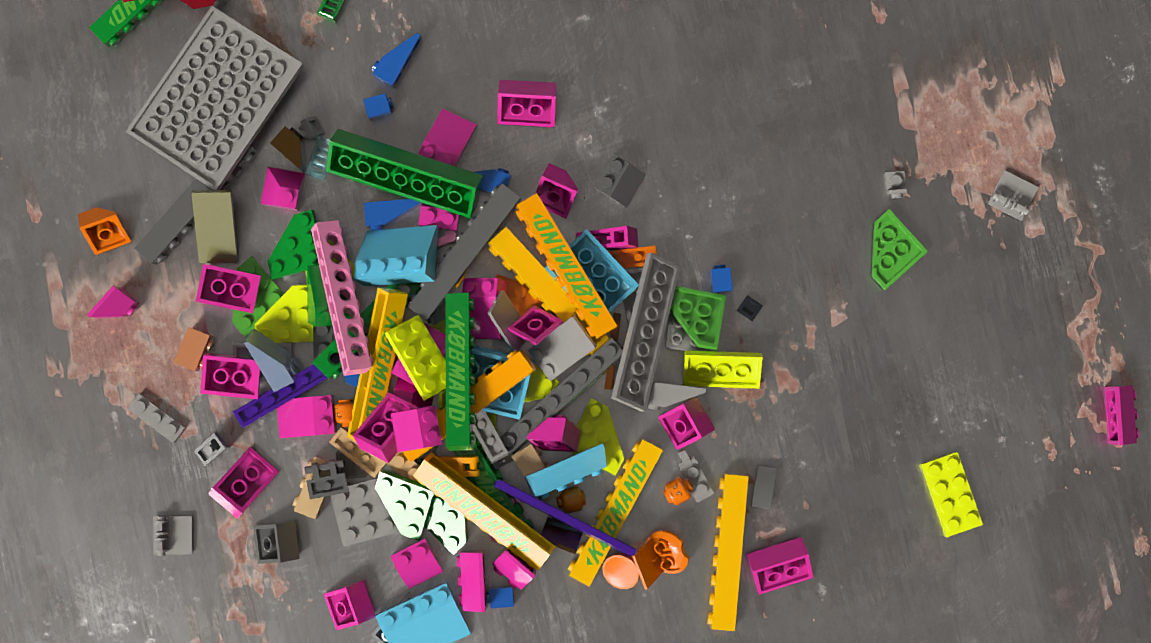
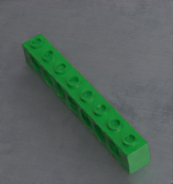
[312,282,422,380]

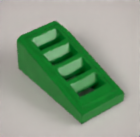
[317,0,345,23]

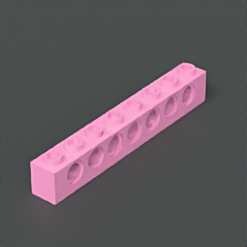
[311,220,373,376]

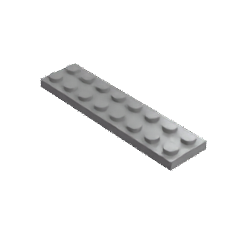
[611,252,680,412]

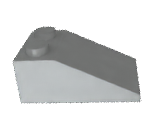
[528,315,598,381]
[647,382,706,410]

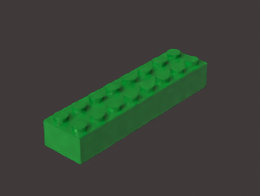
[326,129,483,218]

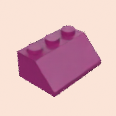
[497,80,557,127]
[1104,385,1139,445]
[746,537,813,595]
[457,550,487,612]

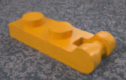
[437,455,480,477]

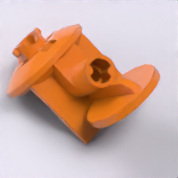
[602,530,690,590]

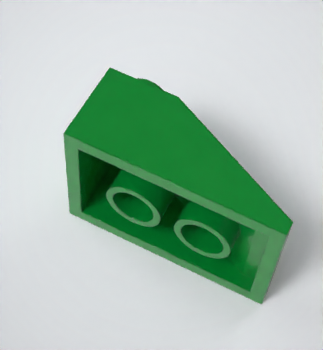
[306,263,350,327]

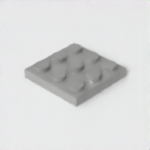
[330,478,400,547]

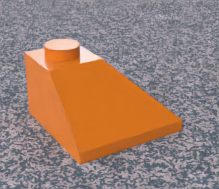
[78,207,131,255]

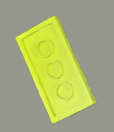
[385,315,446,401]
[683,350,763,389]
[920,452,983,537]

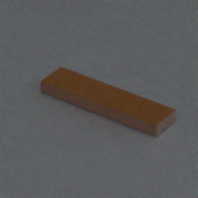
[604,313,621,390]

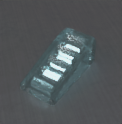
[305,137,330,180]

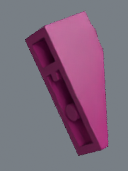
[576,226,638,250]

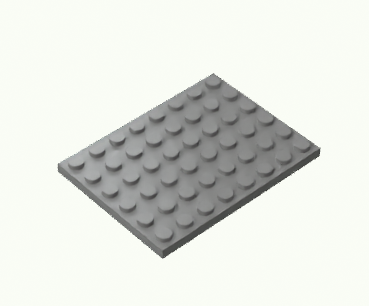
[126,6,305,190]

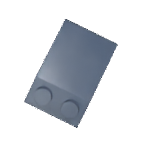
[244,329,300,392]

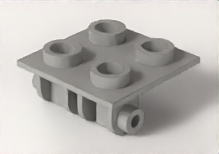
[987,170,1039,221]
[665,314,705,351]
[153,516,192,556]

